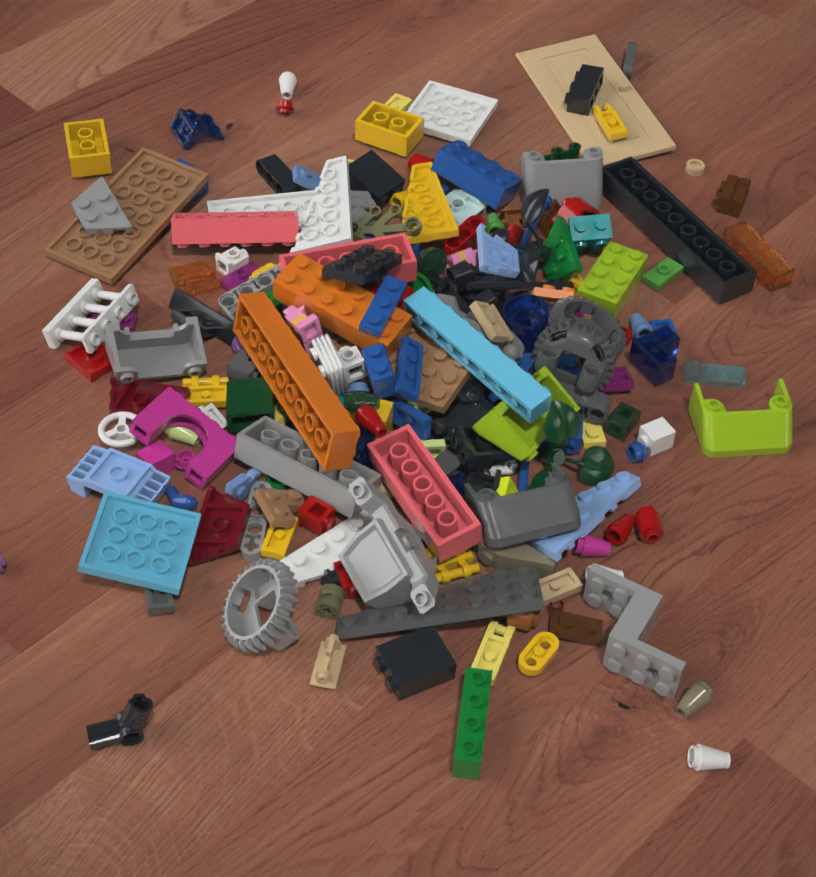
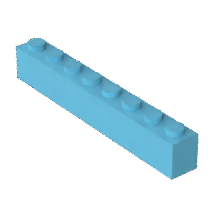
[403,287,552,424]

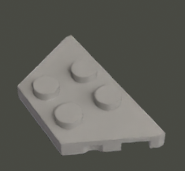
[71,177,133,235]

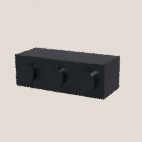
[564,64,604,116]

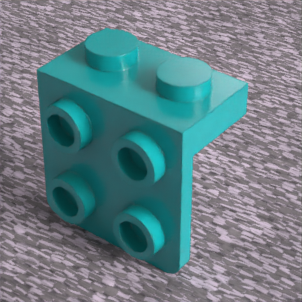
[567,214,613,253]

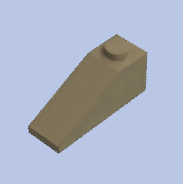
[477,540,557,579]

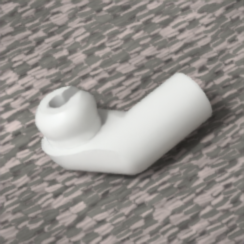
[483,460,517,476]

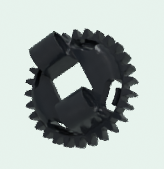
[435,260,513,322]

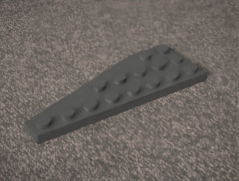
[336,566,545,640]

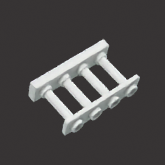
[42,278,139,354]

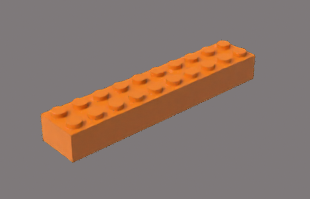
[233,291,360,472]

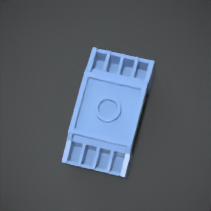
[66,445,171,503]

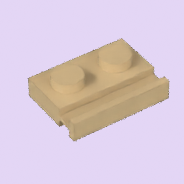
[469,301,515,344]

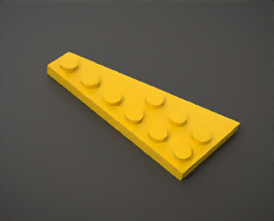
[401,162,459,244]

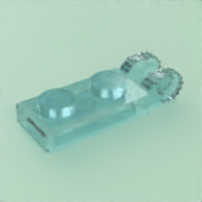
[683,360,746,389]

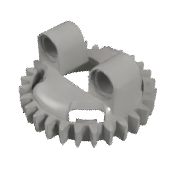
[221,558,300,653]

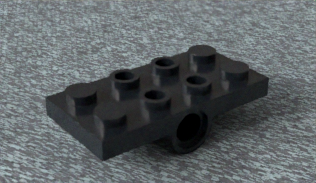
[322,245,403,287]

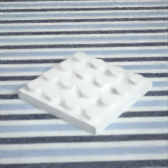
[406,80,498,147]

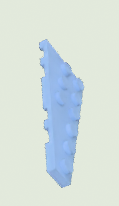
[525,471,641,562]

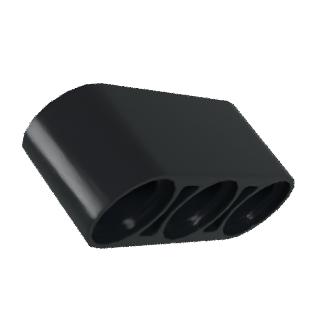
[256,154,301,194]

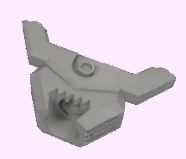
[338,476,439,614]

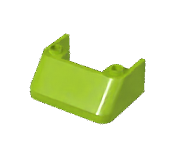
[688,378,793,458]

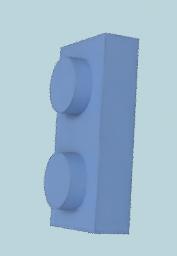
[292,164,321,190]

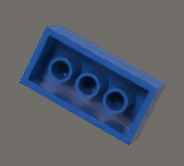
[431,140,522,210]

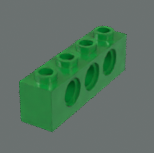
[452,667,492,780]

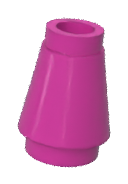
[573,534,611,557]

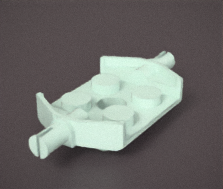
[446,188,487,227]

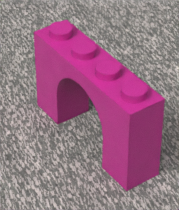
[129,386,236,490]

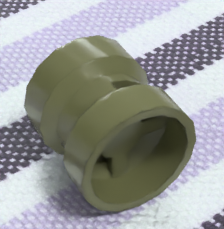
[315,584,345,620]

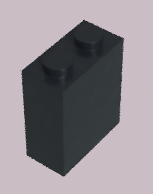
[349,150,405,207]
[373,626,457,701]

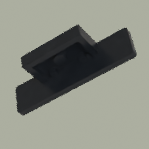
[169,288,235,345]

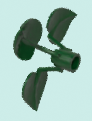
[528,400,615,490]

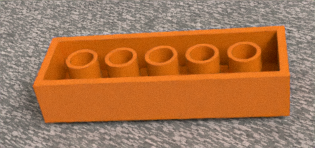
[273,252,413,358]

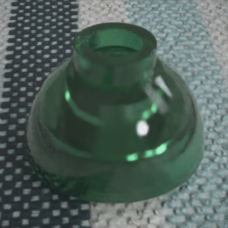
[418,247,448,277]

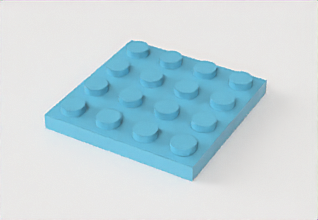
[78,491,201,595]

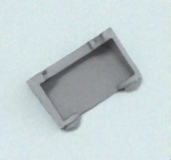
[518,147,603,210]
[104,316,207,384]

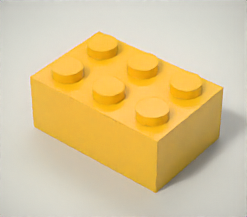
[355,101,424,157]
[64,119,112,178]

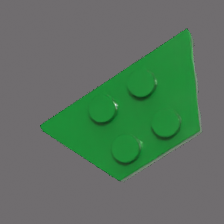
[541,215,584,282]

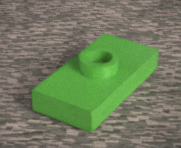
[641,257,684,291]

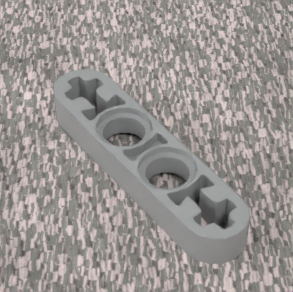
[240,481,272,562]

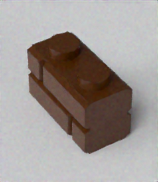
[714,174,751,218]

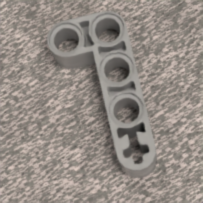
[218,264,280,321]

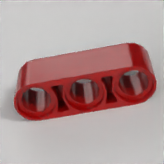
[443,215,485,257]

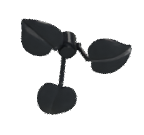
[491,189,551,282]

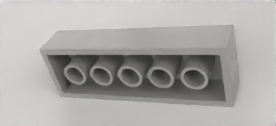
[234,416,382,519]

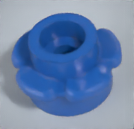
[627,440,647,463]

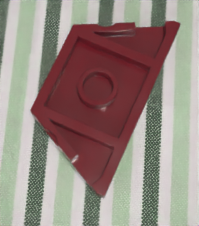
[109,376,191,415]
[187,486,251,566]

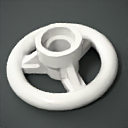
[98,411,139,448]

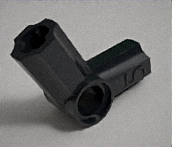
[86,693,153,750]

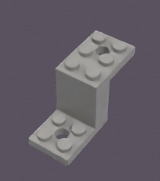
[582,563,687,700]

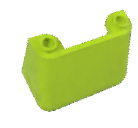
[472,366,581,462]

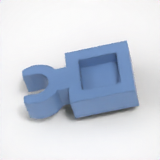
[225,468,261,500]

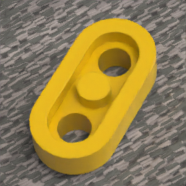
[518,632,559,676]

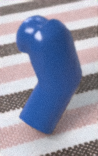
[165,486,198,510]

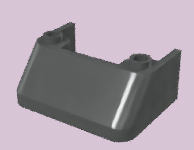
[464,462,581,548]

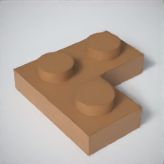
[254,488,305,528]

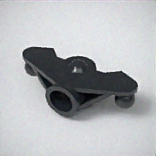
[428,381,499,443]

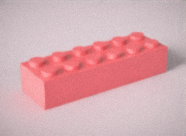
[171,211,299,248]
[279,233,417,282]
[367,424,483,563]

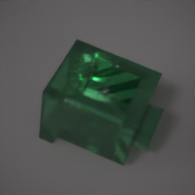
[604,401,641,443]

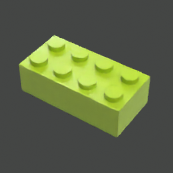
[577,241,648,319]

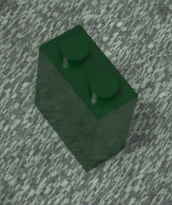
[226,377,276,433]

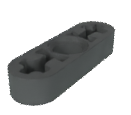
[623,41,637,79]

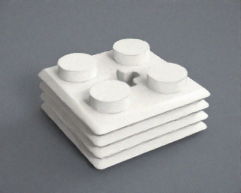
[309,334,349,396]

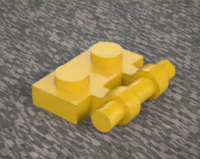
[182,375,229,408]
[425,548,480,585]

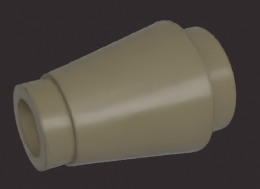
[675,680,714,719]

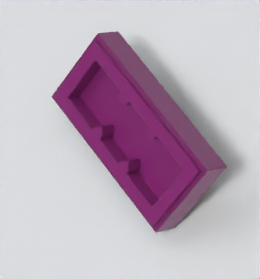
[218,261,260,292]

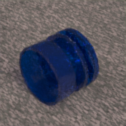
[503,294,550,354]

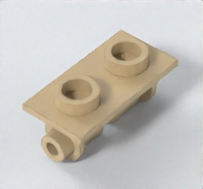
[309,634,347,690]

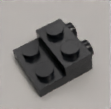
[450,424,515,470]

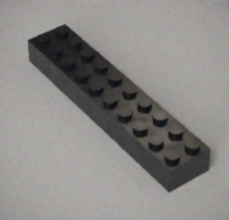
[603,156,757,304]

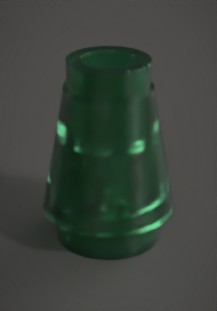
[344,391,380,414]

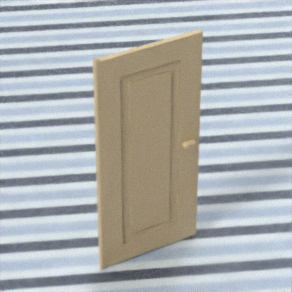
[515,34,676,166]

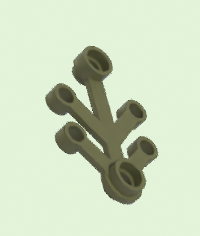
[352,204,422,240]

